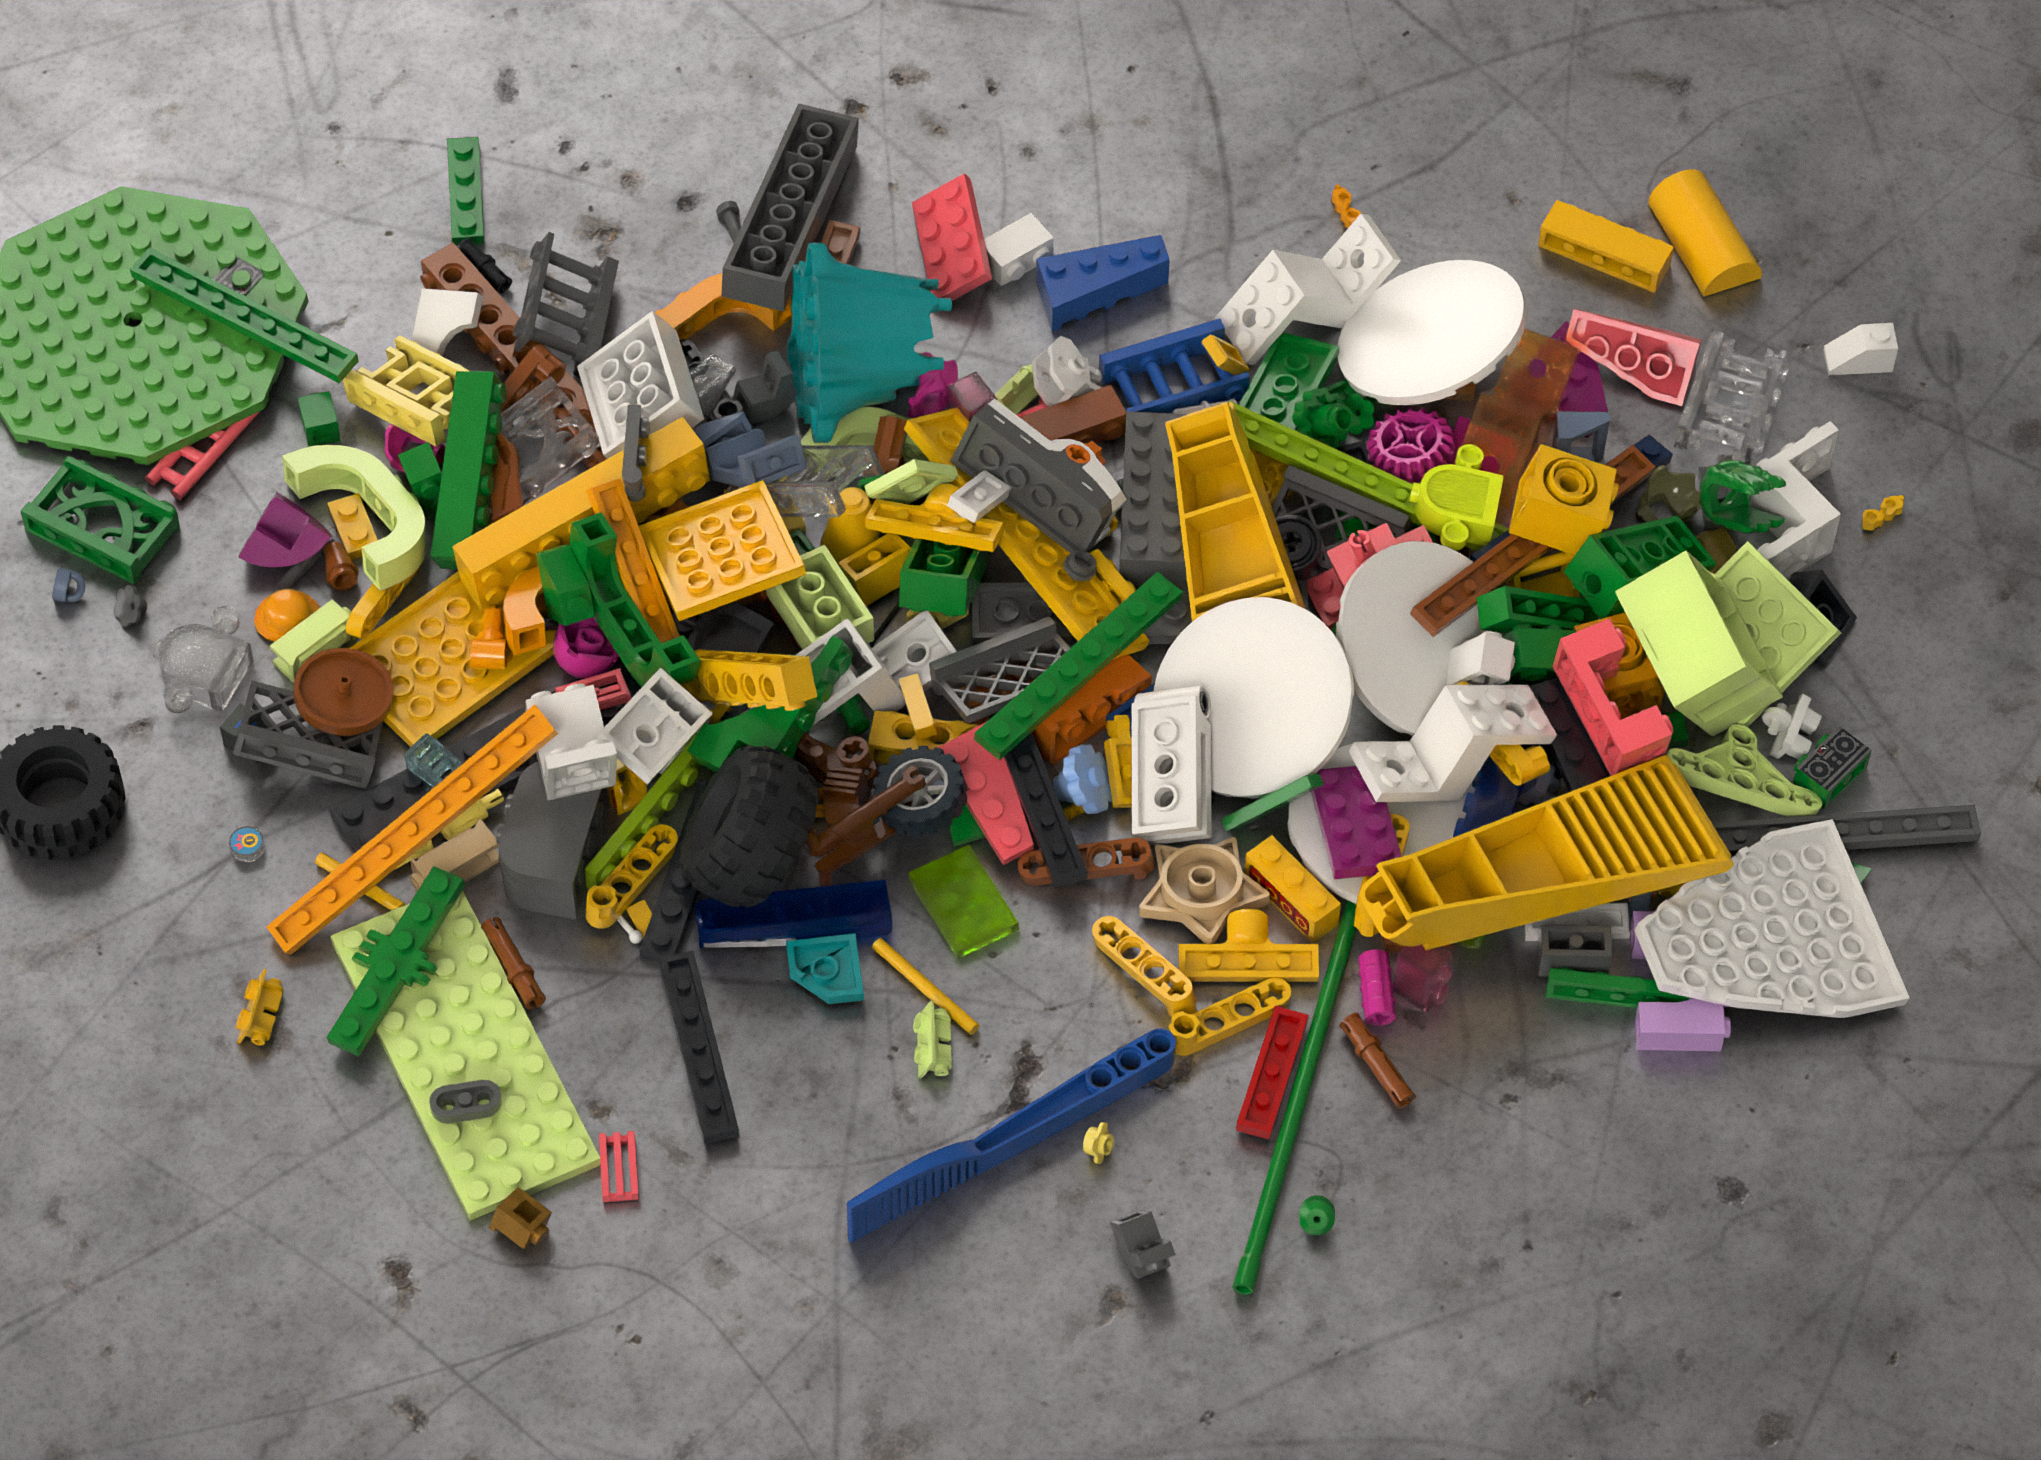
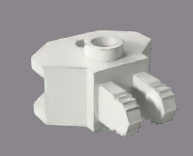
[1032,336,1102,406]

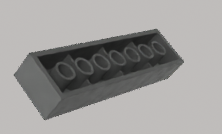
[721,103,859,312]

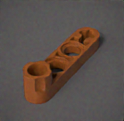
[500,345,567,430]
[1018,837,1155,886]

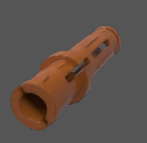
[481,917,546,1010]
[1340,1013,1416,1109]

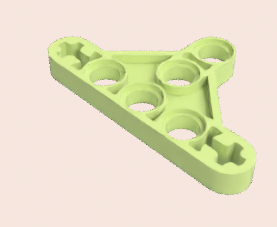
[1666,724,1822,817]

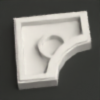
[411,289,483,356]

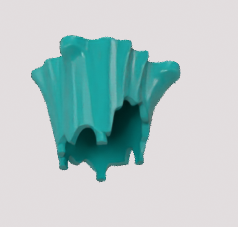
[786,243,952,443]

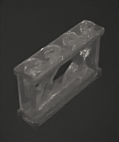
[487,376,600,516]

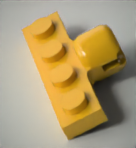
[865,483,1004,552]
[1178,909,1319,982]

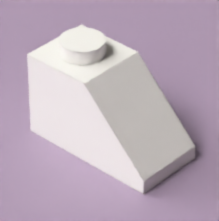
[1823,323,1898,375]

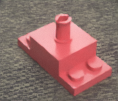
[1307,523,1433,630]

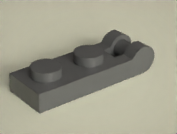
[622,405,650,502]

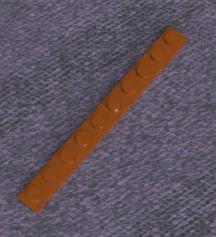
[1410,444,1656,637]

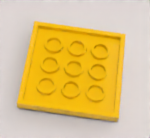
[639,480,807,622]

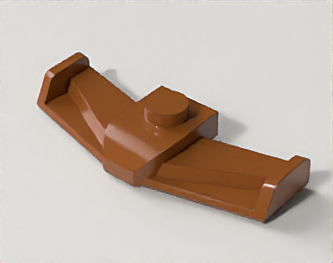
[490,432,524,522]

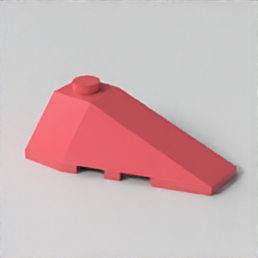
[1565,309,1703,406]

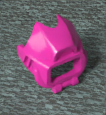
[908,352,958,419]
[385,424,446,474]

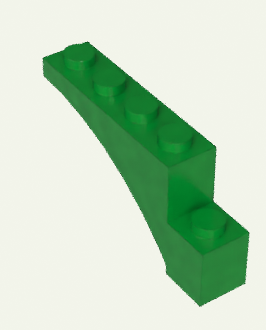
[687,636,854,772]

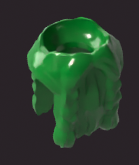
[1699,460,1786,534]

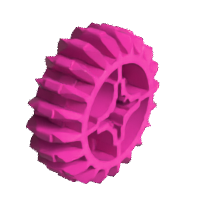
[1366,407,1456,484]

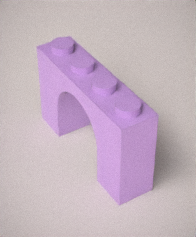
[1630,911,1731,1051]

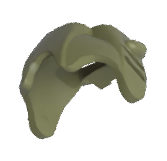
[1635,465,1701,524]

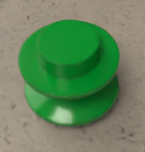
[1299,1195,1335,1235]

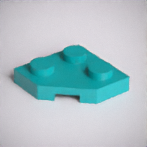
[786,933,864,1004]

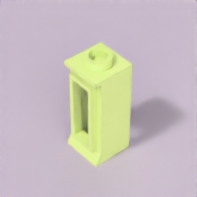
[270,599,357,683]

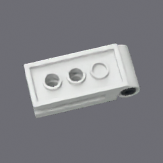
[1132,685,1212,845]

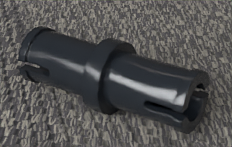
[457,238,512,295]

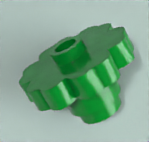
[1292,388,1353,448]

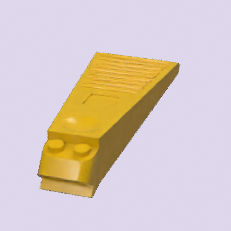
[1165,402,1306,622]
[1360,755,1734,950]

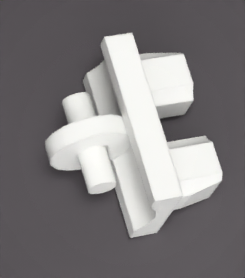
[1762,694,1822,760]

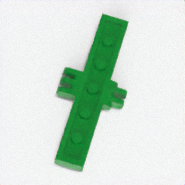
[326,866,466,1057]

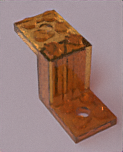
[1455,328,1581,508]

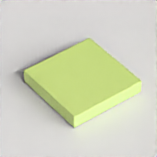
[864,459,959,504]

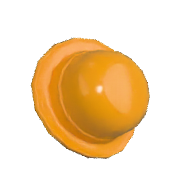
[254,589,320,642]

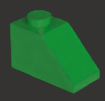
[536,544,595,626]

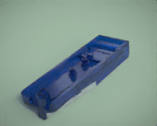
[695,879,892,948]

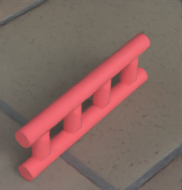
[145,411,260,500]

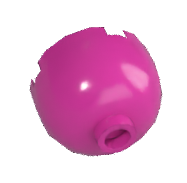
[553,617,619,679]

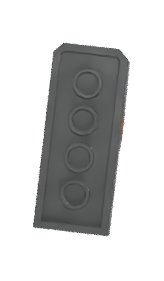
[950,398,1127,554]

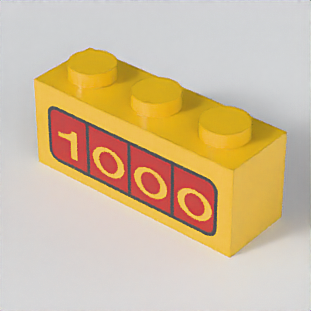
[1244,835,1341,944]

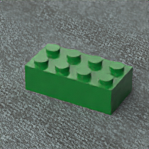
[899,539,992,617]

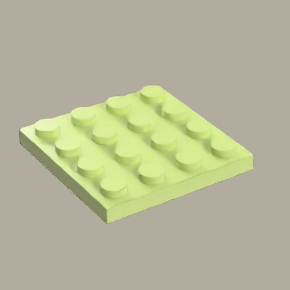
[1714,541,1841,727]

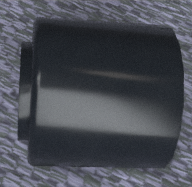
[1276,515,1323,580]

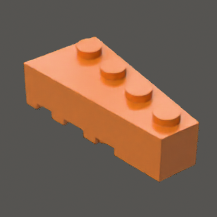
[1032,654,1152,766]

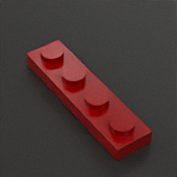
[1236,1006,1309,1140]

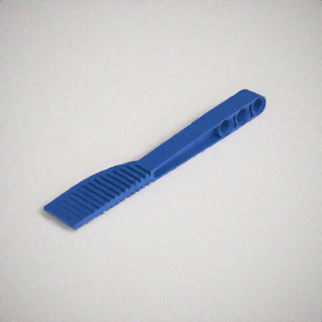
[847,1029,1176,1242]

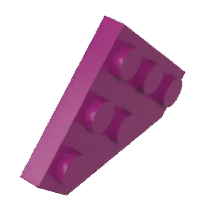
[1508,321,1608,438]

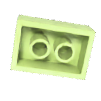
[766,544,874,650]

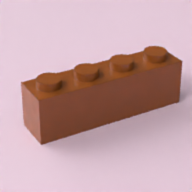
[1020,385,1126,444]

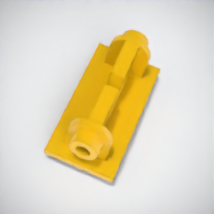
[235,969,284,1046]

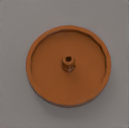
[293,648,394,736]

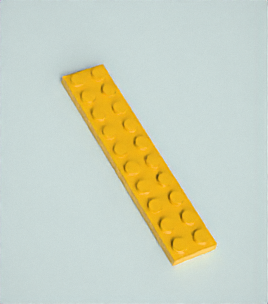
[904,408,1150,659]

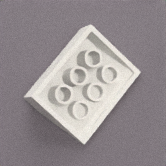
[577,311,704,459]

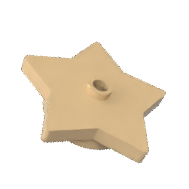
[1139,837,1270,944]

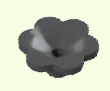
[114,585,147,627]

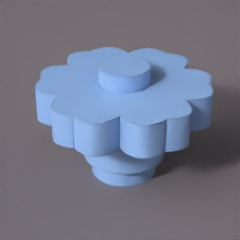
[1053,744,1112,814]

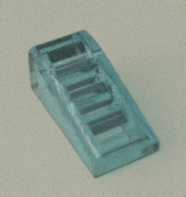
[404,733,463,787]

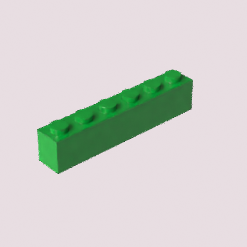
[430,371,507,569]

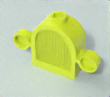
[1409,444,1504,551]

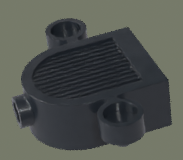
[672,601,777,654]

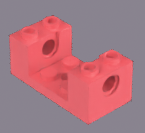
[1553,618,1673,776]

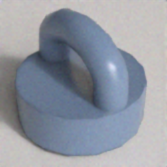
[52,567,85,602]

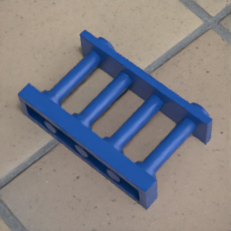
[1099,318,1250,414]

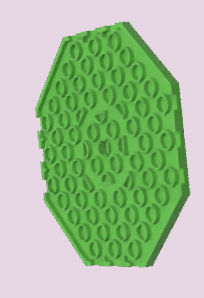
[0,186,309,465]

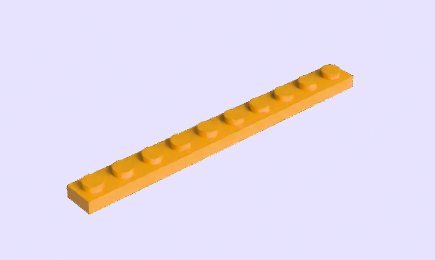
[266,704,559,955]

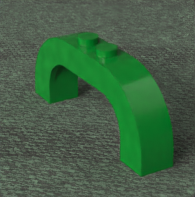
[570,512,700,687]

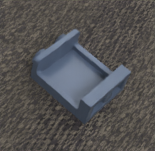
[705,428,807,488]

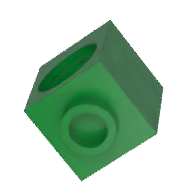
[298,391,341,447]

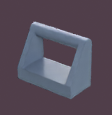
[1552,411,1610,462]

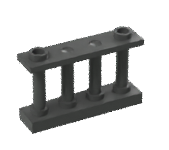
[513,232,619,377]

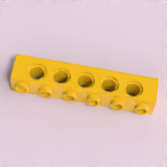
[682,649,817,711]

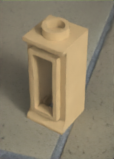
[409,819,500,891]

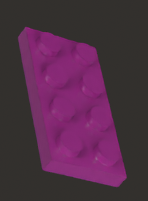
[1311,766,1402,879]

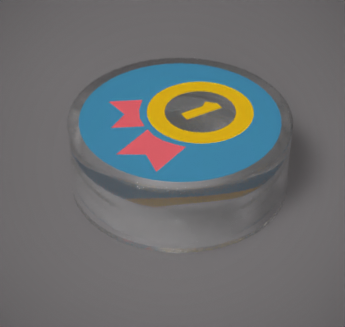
[229,826,265,862]

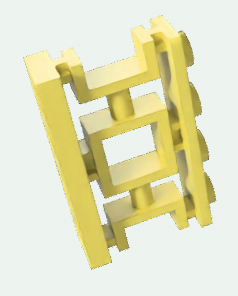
[343,335,469,447]

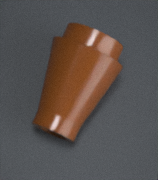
[324,542,359,591]

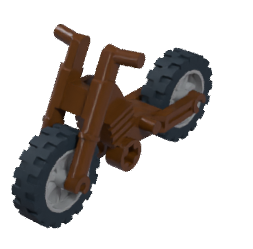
[721,703,968,888]

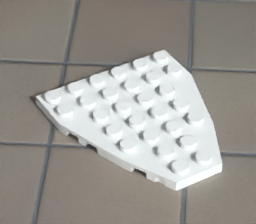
[1635,819,1910,1018]

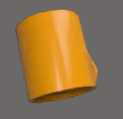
[471,607,508,669]

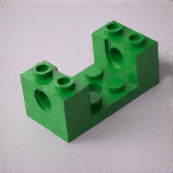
[1564,516,1717,619]

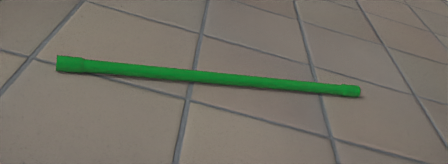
[1232,900,1357,1295]

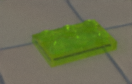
[908,845,1019,958]

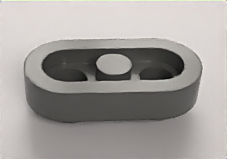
[429,1080,502,1123]

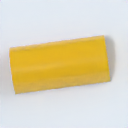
[1648,169,1762,297]

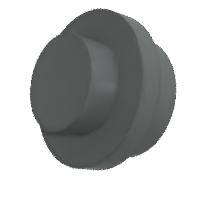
[1063,550,1096,581]

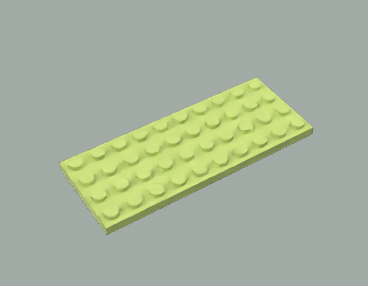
[330,890,600,1221]

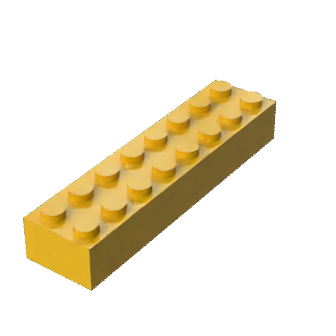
[452,417,710,610]

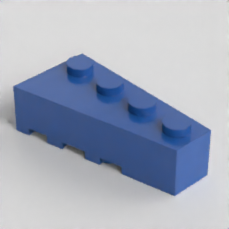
[1036,235,1170,332]

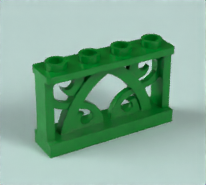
[21,456,180,585]

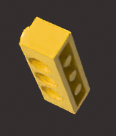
[868,710,979,765]

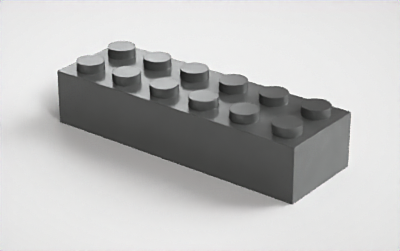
[1119,411,1187,589]

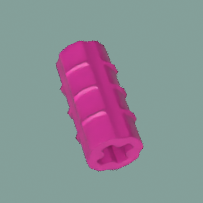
[1358,949,1396,1026]

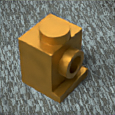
[488,1187,552,1249]

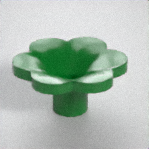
[1341,393,1375,435]

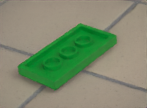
[1239,332,1340,431]

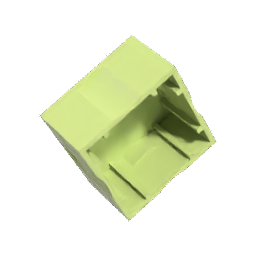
[1615,551,1783,737]

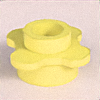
[1083,1122,1114,1164]

